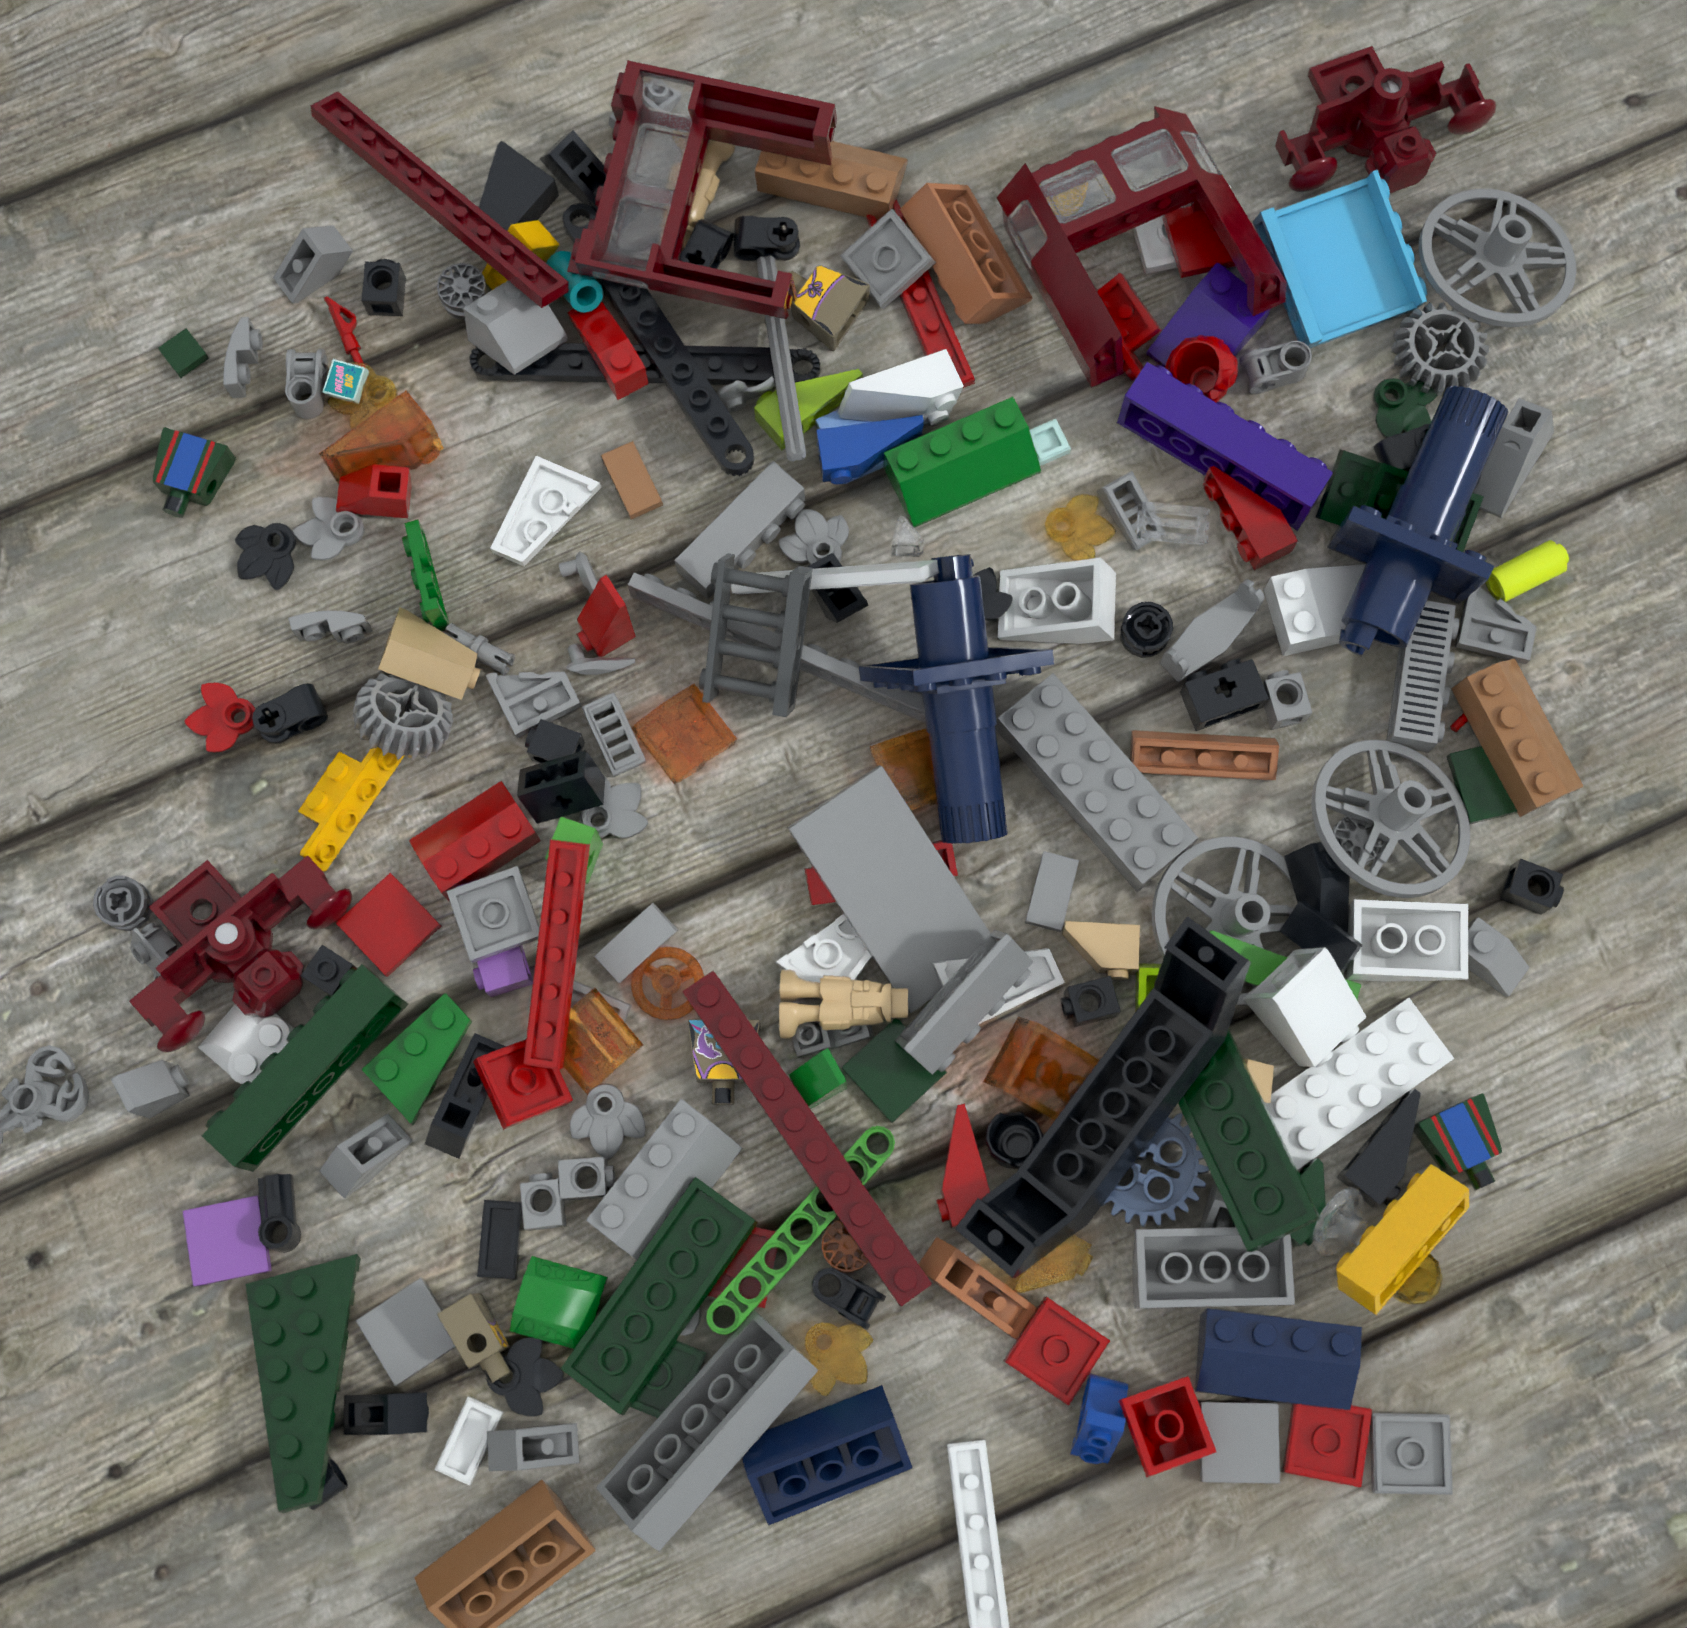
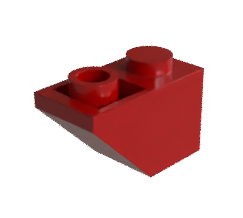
[336,464,412,519]

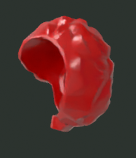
[1166,335,1238,403]

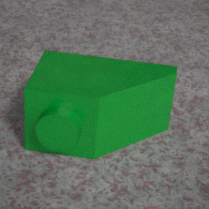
[789,1048,847,1109]

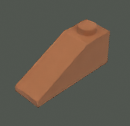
[919,1237,1037,1340]

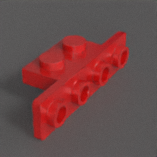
[1097,273,1162,381]

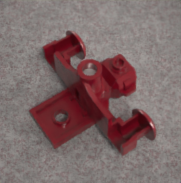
[1275,46,1496,193]

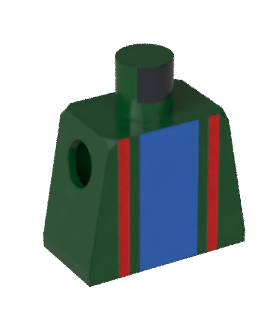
[153,427,236,518]
[1413,1093,1502,1190]

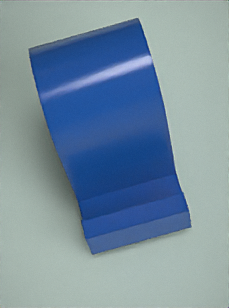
[1070,1373,1128,1464]

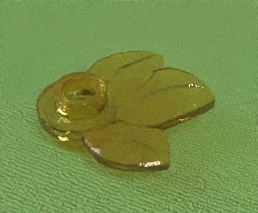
[327,362,397,430]
[1045,494,1116,561]
[805,1322,873,1396]

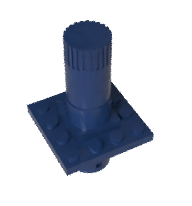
[1327,386,1508,657]
[859,554,1054,844]

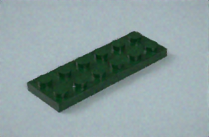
[1178,1029,1321,1253]
[560,1177,758,1415]

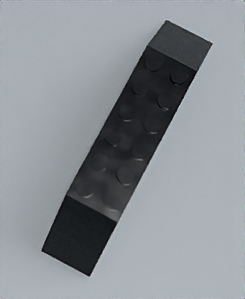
[955,916,1251,1278]

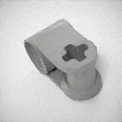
[1239,340,1312,394]
[285,349,328,419]

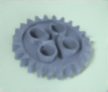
[1102,1113,1209,1227]

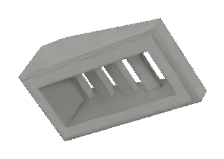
[1096,471,1166,551]
[582,693,646,777]

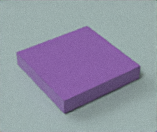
[183,1195,272,1287]

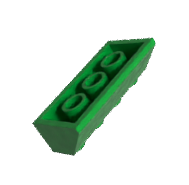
[883,397,1041,528]

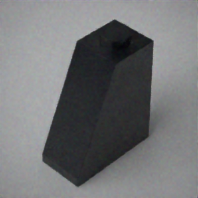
[479,140,559,230]

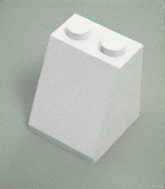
[1243,947,1366,1067]

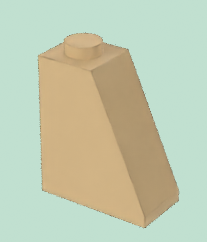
[378,607,480,700]

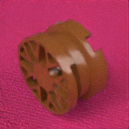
[821,1220,869,1273]

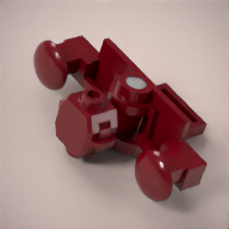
[129,855,352,1052]

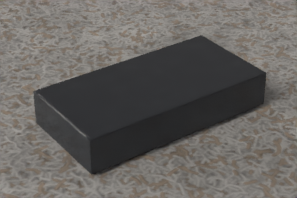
[1280,900,1362,975]
[477,1200,523,1279]

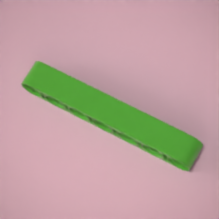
[706,1126,895,1335]

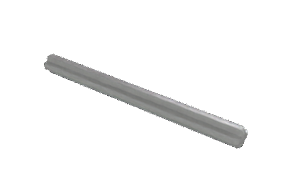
[756,255,806,462]

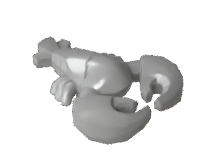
[0,1045,89,1144]

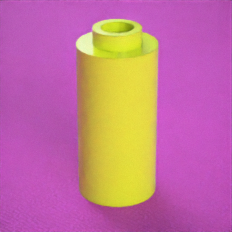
[1486,540,1569,602]

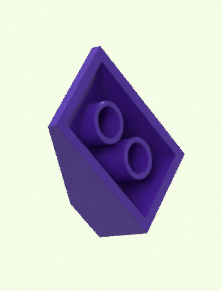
[1146,262,1271,368]

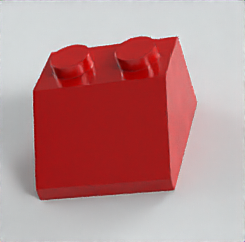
[1119,1376,1217,1478]

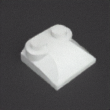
[198,1005,294,1085]

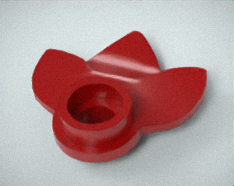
[184,682,256,752]

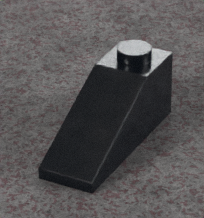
[540,130,644,234]
[1284,839,1350,933]
[425,1033,506,1159]
[1337,1089,1421,1207]

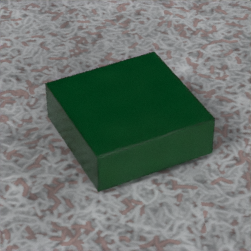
[158,328,209,378]

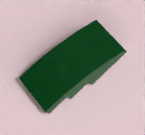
[1315,449,1484,552]

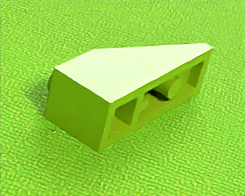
[754,369,863,451]

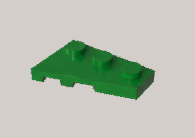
[402,519,449,631]
[361,993,472,1125]

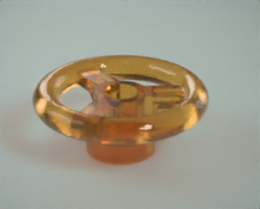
[631,947,704,1020]

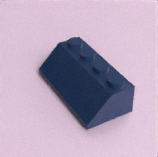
[1195,1308,1362,1410]
[742,1385,913,1526]

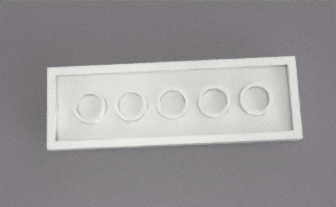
[1265,998,1454,1170]

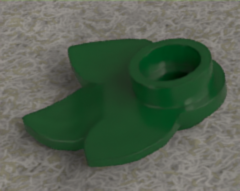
[1373,378,1437,438]

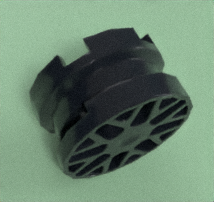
[1120,602,1173,658]

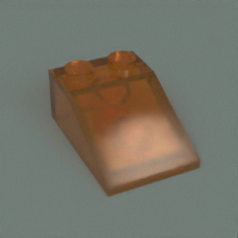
[319,390,444,484]
[983,1016,1099,1122]

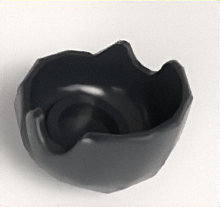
[986,1111,1044,1169]

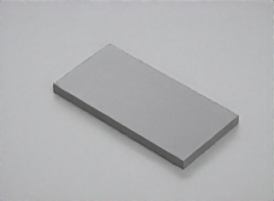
[787,765,991,1013]

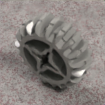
[1392,301,1489,397]
[353,673,453,761]

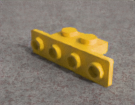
[298,747,405,871]

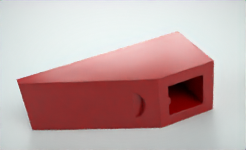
[1203,465,1298,570]

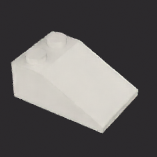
[838,349,964,426]
[998,558,1116,644]
[1264,564,1366,656]
[1347,899,1468,982]

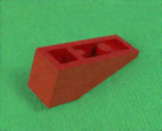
[567,301,649,400]
[576,575,636,657]
[936,1103,990,1228]

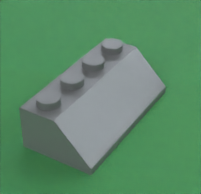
[895,929,1033,1075]
[586,1099,743,1260]
[1132,1227,1295,1309]

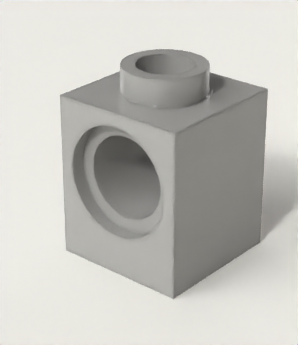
[1263,670,1312,730]
[558,1157,615,1201]
[520,1173,567,1231]

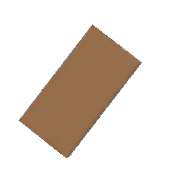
[601,441,663,520]

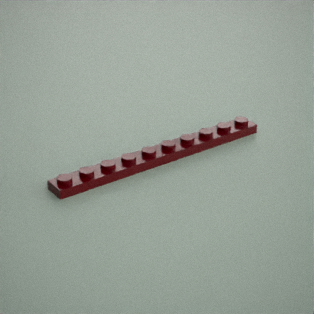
[311,91,569,308]
[682,970,932,1307]

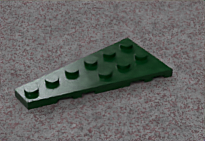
[245,1254,361,1514]

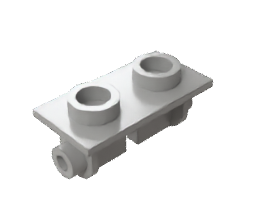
[130,923,177,979]

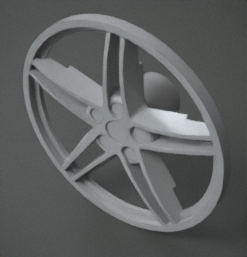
[1419,189,1576,327]
[1311,740,1470,898]
[1152,837,1302,1006]

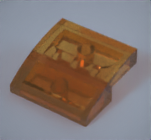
[632,683,737,785]
[870,728,937,810]
[564,988,643,1095]

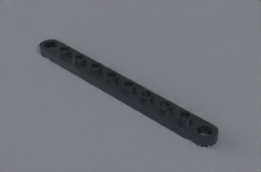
[563,203,754,476]
[469,343,820,385]

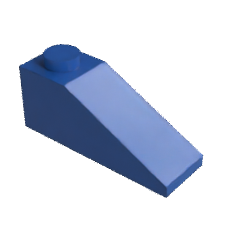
[816,415,924,484]

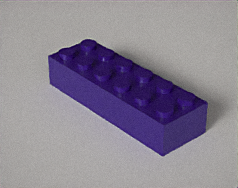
[1117,362,1333,531]

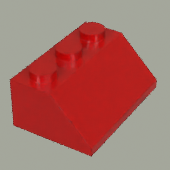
[409,781,541,901]

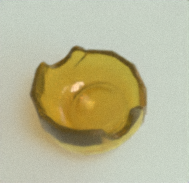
[1392,1254,1443,1304]

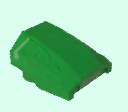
[510,1256,608,1349]

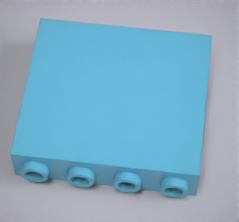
[1253,170,1427,348]

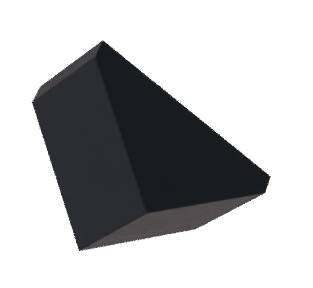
[808,553,869,623]

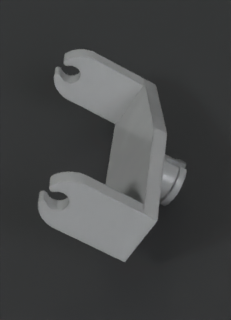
[1160,579,1265,683]

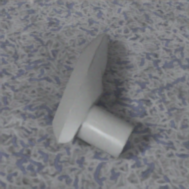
[559,551,598,595]
[566,644,635,675]

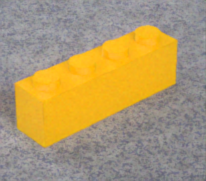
[1336,1164,1469,1315]

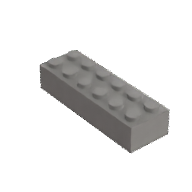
[995,673,1198,892]
[596,1310,818,1551]

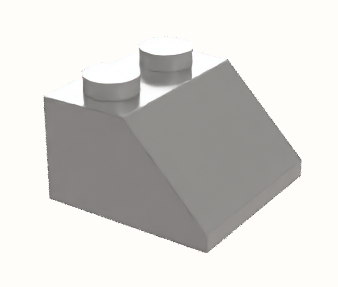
[463,281,568,375]

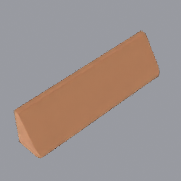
[1130,730,1279,780]

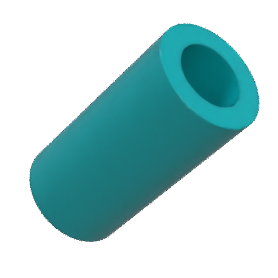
[547,251,603,312]

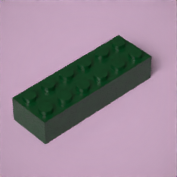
[202,964,408,1172]

